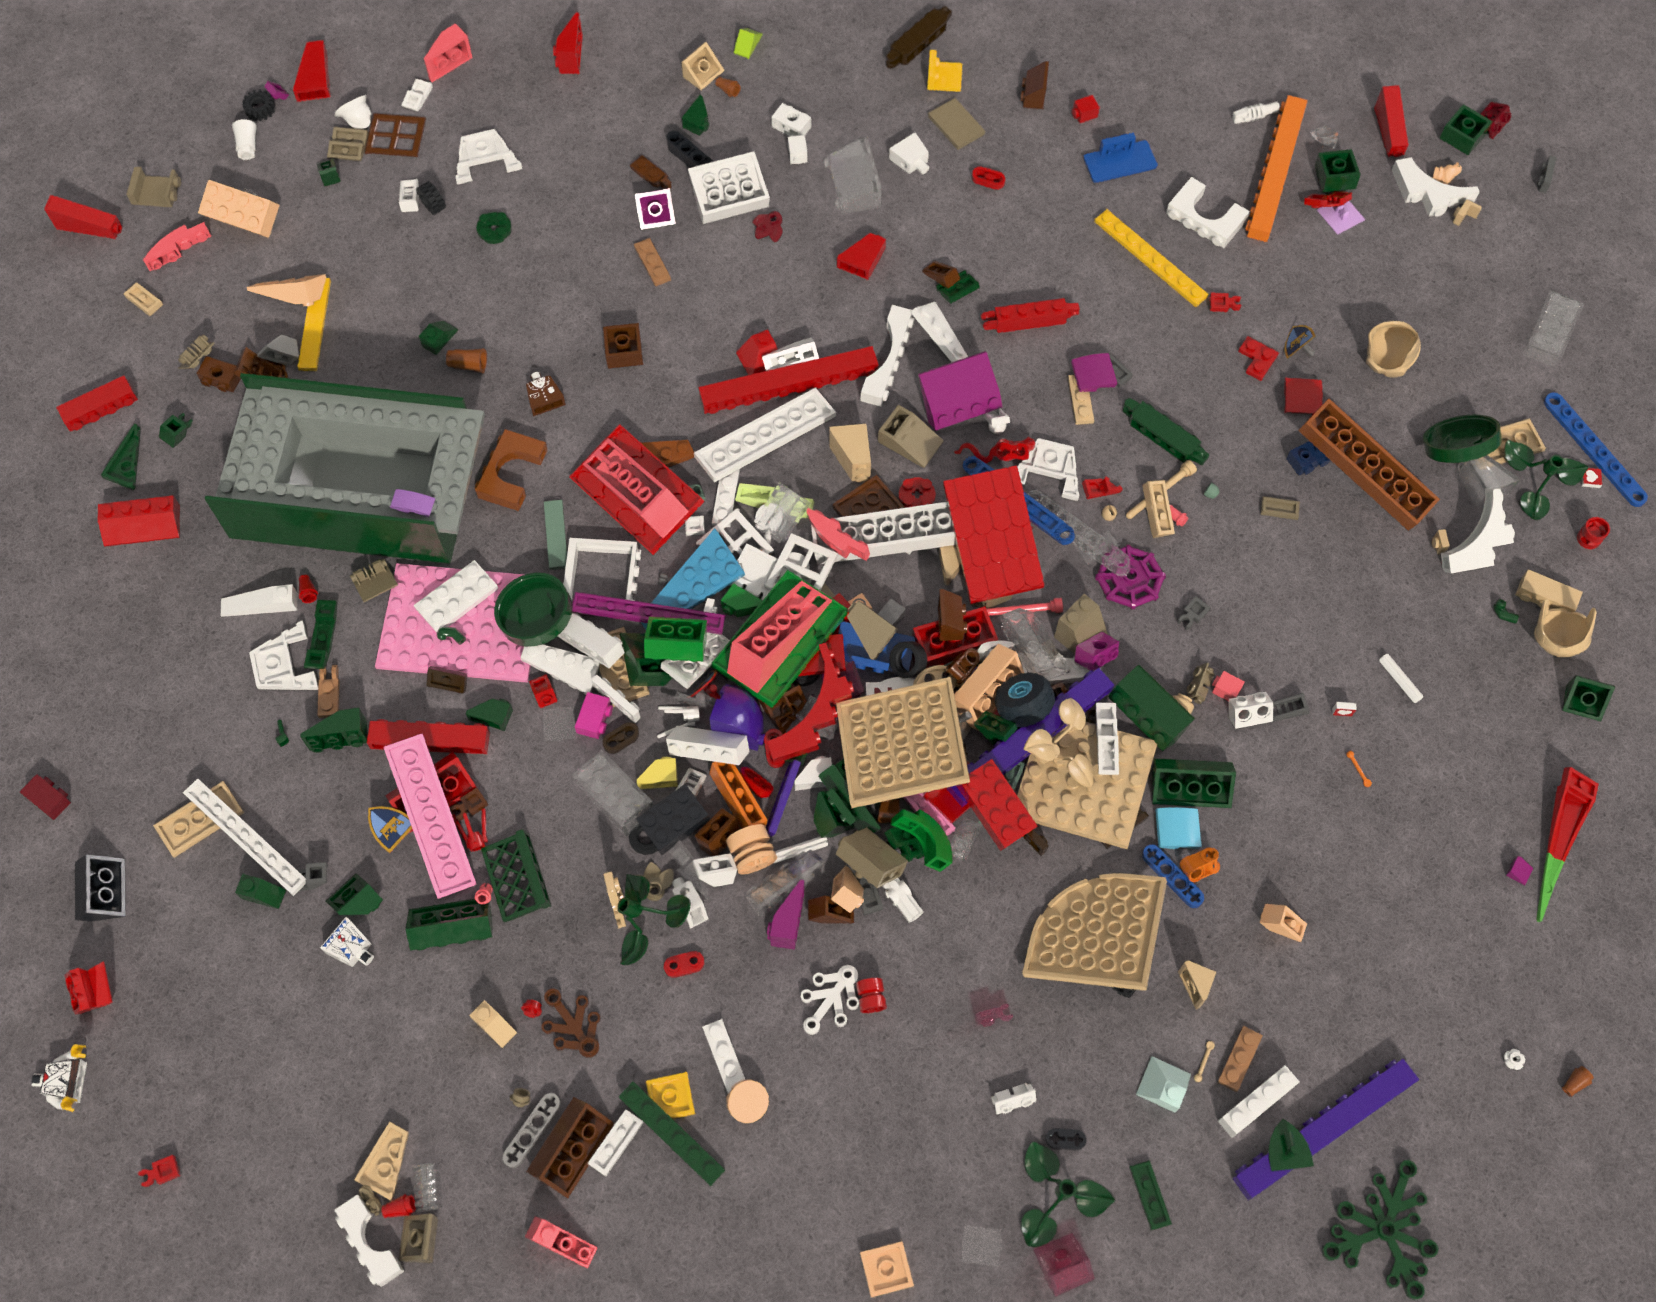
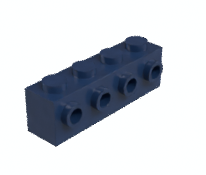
[1286,441,1330,476]

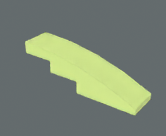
[735,483,814,518]

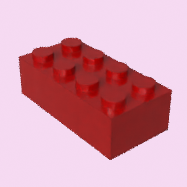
[912,606,998,668]
[956,759,1037,851]

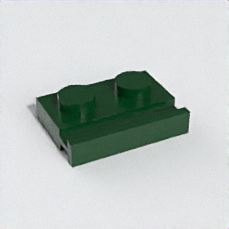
[936,270,980,304]

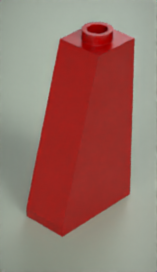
[293,40,331,102]
[1374,85,1408,157]
[44,195,122,239]

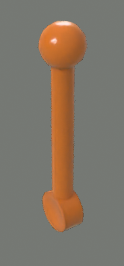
[1346,751,1372,787]

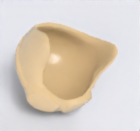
[1366,321,1420,378]
[1534,599,1597,657]

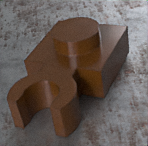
[450,788,488,821]

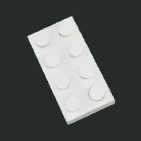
[413,560,499,633]

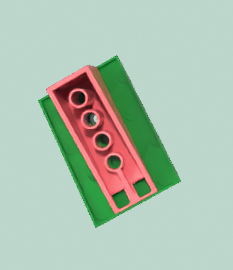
[711,570,848,708]

